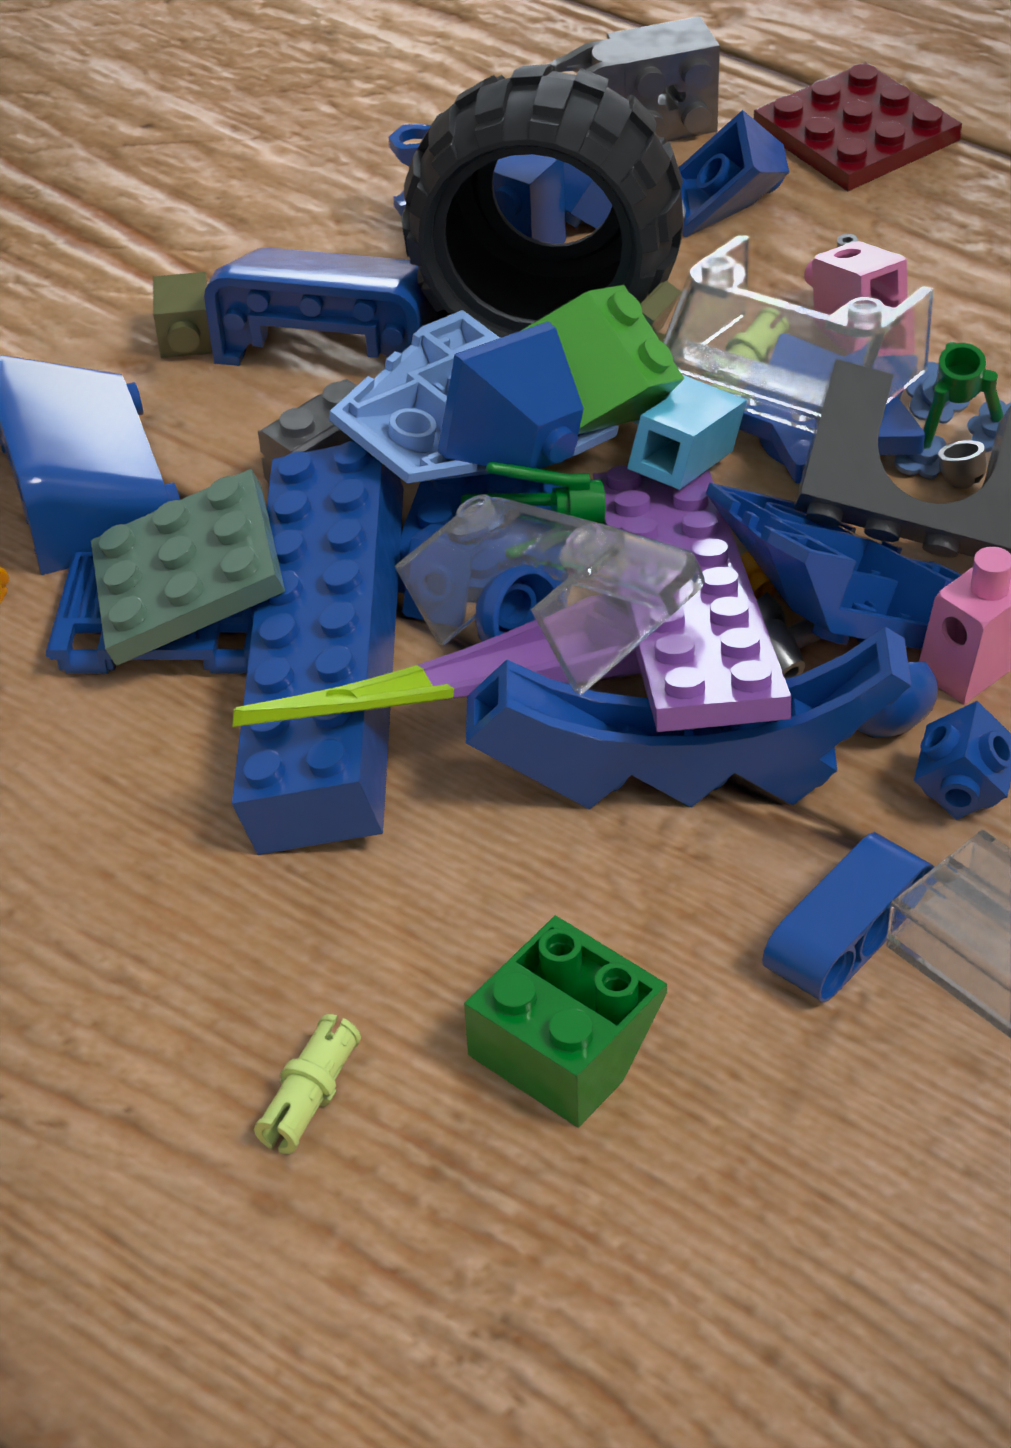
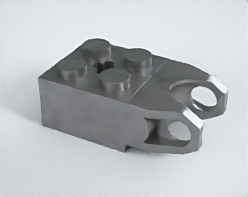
[549,16,720,141]

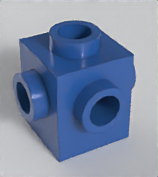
[914,701,1011,820]

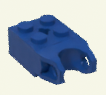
[388,124,566,244]

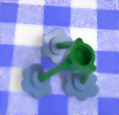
[894,342,1011,479]

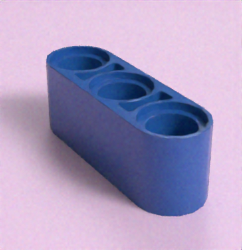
[762,832,935,1003]

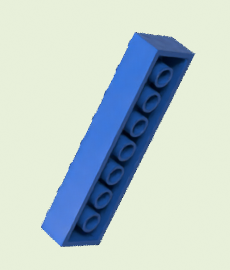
[232,440,404,855]

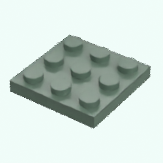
[91,469,285,666]

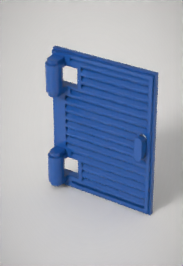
[46,552,255,674]

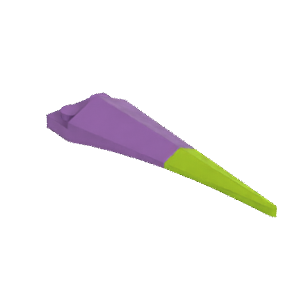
[232,592,641,727]

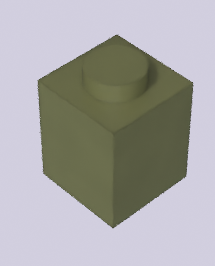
[153,272,212,358]

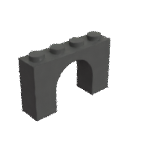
[793,359,1011,558]

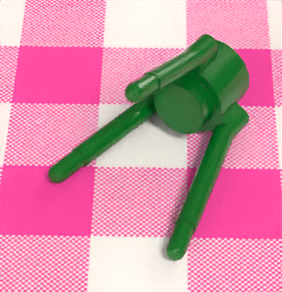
[460,462,606,558]

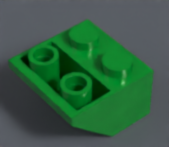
[464,915,667,1128]

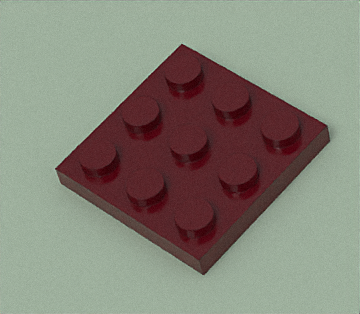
[754,62,962,192]

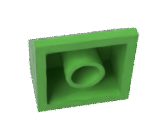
[521,285,685,434]

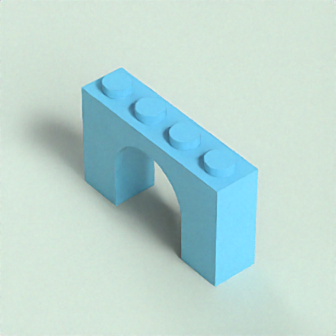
[627,375,747,490]

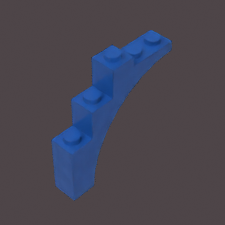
[466,627,912,809]

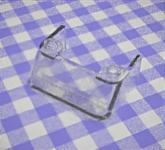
[663,235,933,433]
[395,495,705,694]

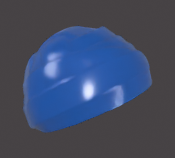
[475,565,565,642]

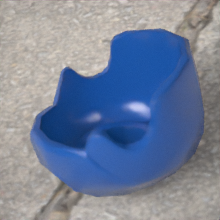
[857,662,938,737]

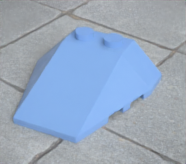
[329,310,619,483]

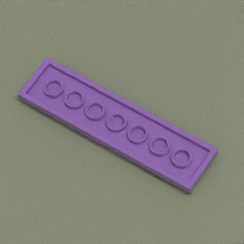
[593,465,791,732]

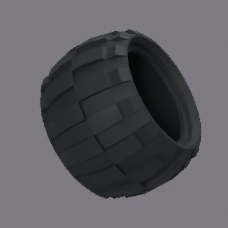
[402,64,686,338]

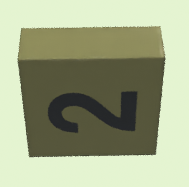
[640,281,682,334]

